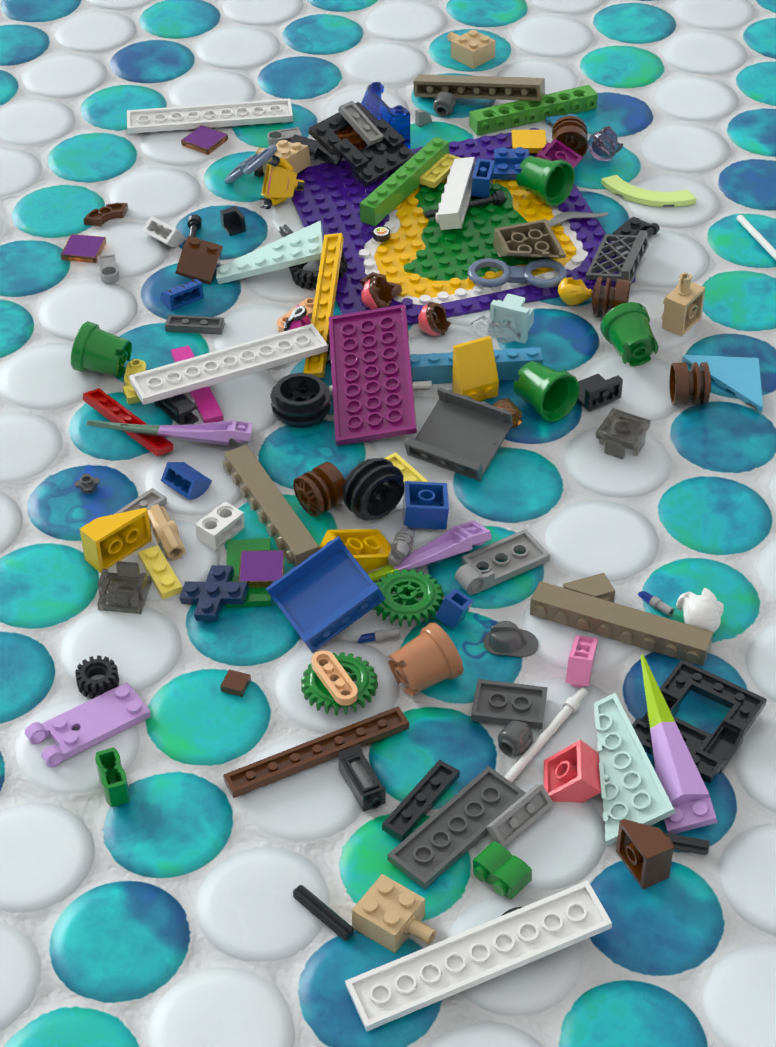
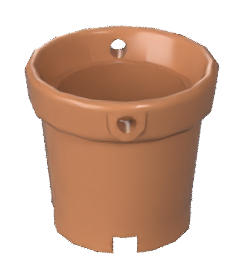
[388,623,464,696]

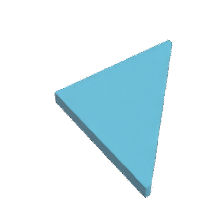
[682,355,763,412]

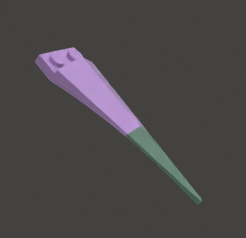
[87,420,253,446]

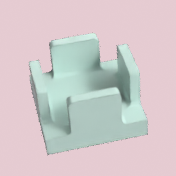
[490,294,534,344]

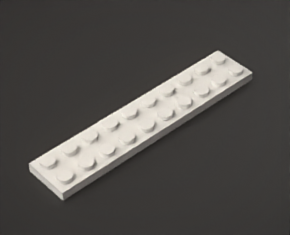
[127,99,293,134]
[129,324,328,405]
[345,880,612,1032]

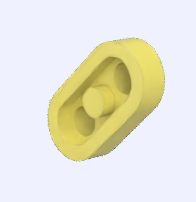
[124,359,147,386]

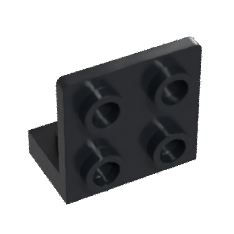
[577,374,623,411]

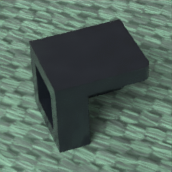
[220,206,246,236]

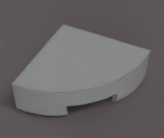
[415,109,432,127]

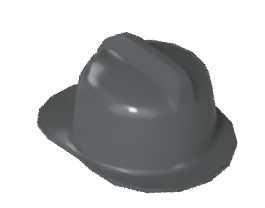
[483,621,539,657]

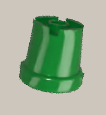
[516,156,575,206]
[600,302,659,367]
[71,321,132,378]
[514,361,580,422]

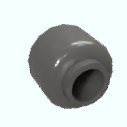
[433,92,456,116]
[498,721,533,756]

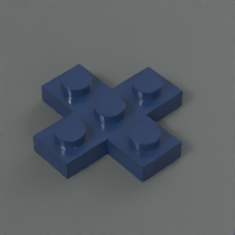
[179,565,249,621]

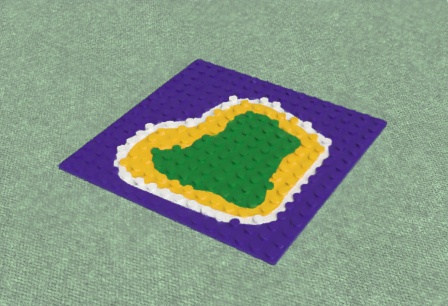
[291,128,635,325]

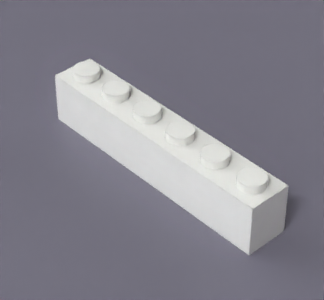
[435,157,476,230]

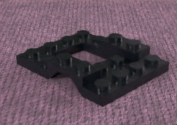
[308,102,415,187]
[632,660,767,784]

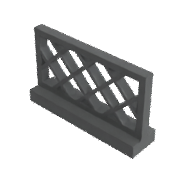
[586,230,649,286]

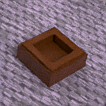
[220,669,251,697]

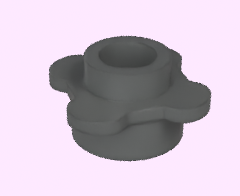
[75,474,100,494]

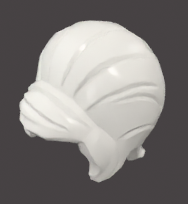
[676,588,724,633]

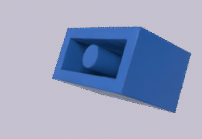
[472,159,495,198]

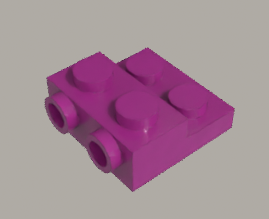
[536,138,583,169]

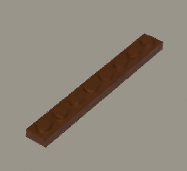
[223,706,409,798]

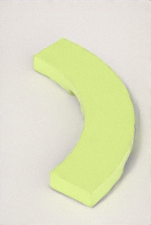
[601,175,696,207]

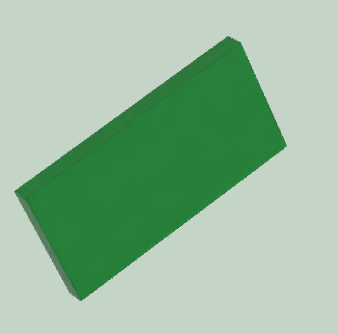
[226,538,271,608]

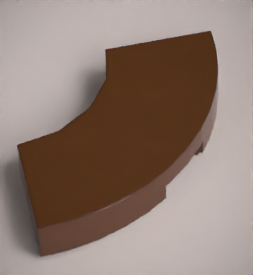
[83,203,128,226]

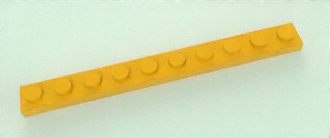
[303,233,344,378]

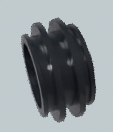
[270,373,331,428]
[343,458,404,520]

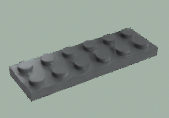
[387,766,526,889]

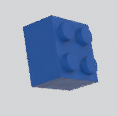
[403,481,449,530]

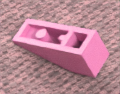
[565,635,598,688]

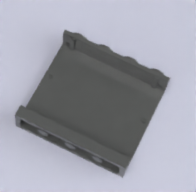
[404,387,513,481]

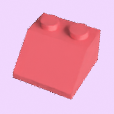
[544,740,601,803]

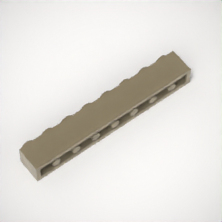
[413,74,545,101]
[222,445,319,567]
[530,581,714,666]

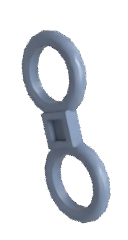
[225,145,277,184]
[467,258,568,288]

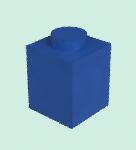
[435,588,473,629]

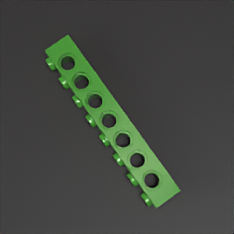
[469,85,598,136]

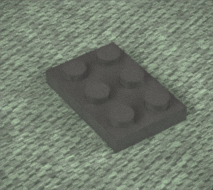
[471,679,548,729]

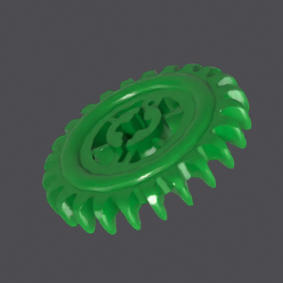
[373,569,444,627]
[301,652,378,716]

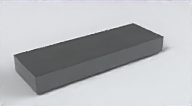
[165,315,225,335]

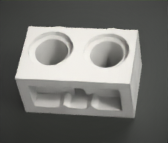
[195,502,245,551]

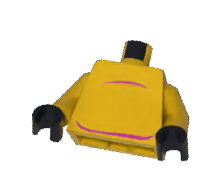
[260,155,304,209]

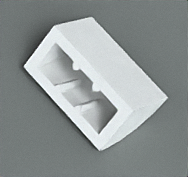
[142,216,187,247]

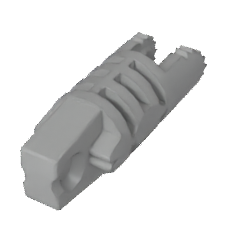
[388,525,415,566]

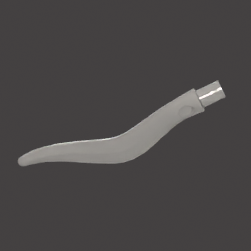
[547,212,609,227]

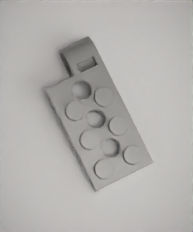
[455,529,550,595]

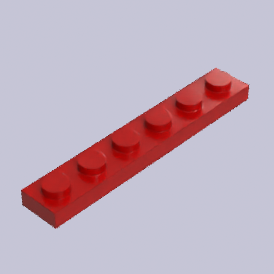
[83,388,174,456]

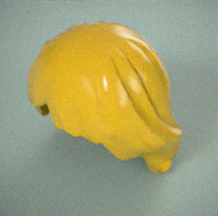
[558,277,593,306]

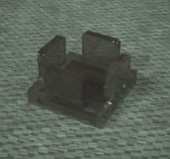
[596,408,651,459]
[97,561,152,614]

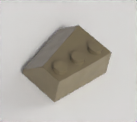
[493,219,566,259]

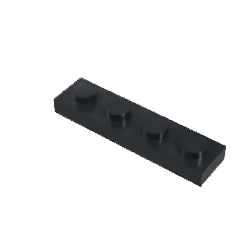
[382,760,460,841]

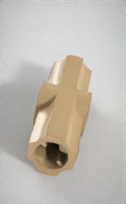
[148,504,185,560]

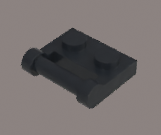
[613,217,660,244]

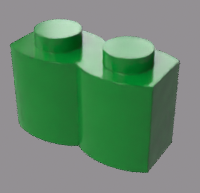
[95,747,130,807]
[473,841,532,899]

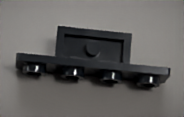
[290,134,342,166]

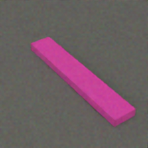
[171,346,224,423]

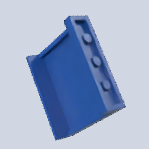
[266,536,386,653]

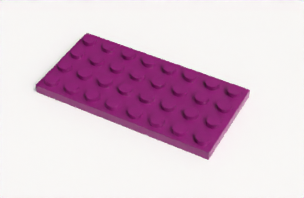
[328,304,417,446]

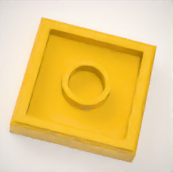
[511,130,546,153]

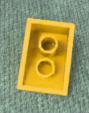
[452,336,499,401]
[79,508,152,573]
[319,529,391,573]

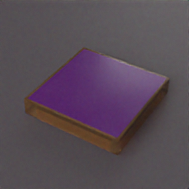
[181,125,228,155]
[61,234,106,263]
[238,550,285,587]

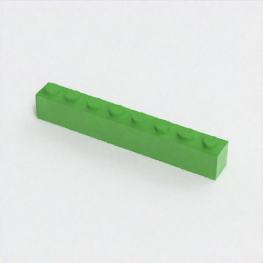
[360,137,449,226]

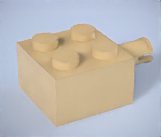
[447,30,496,69]
[256,140,311,173]
[662,272,706,337]
[351,874,437,953]

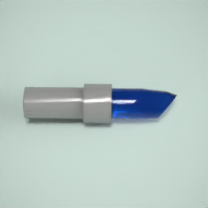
[638,591,674,616]
[357,628,401,643]

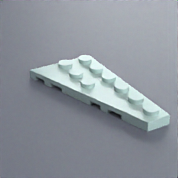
[216,221,323,284]
[594,693,676,846]

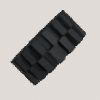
[75,655,119,699]

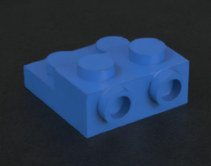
[494,147,529,180]

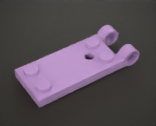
[24,682,151,767]

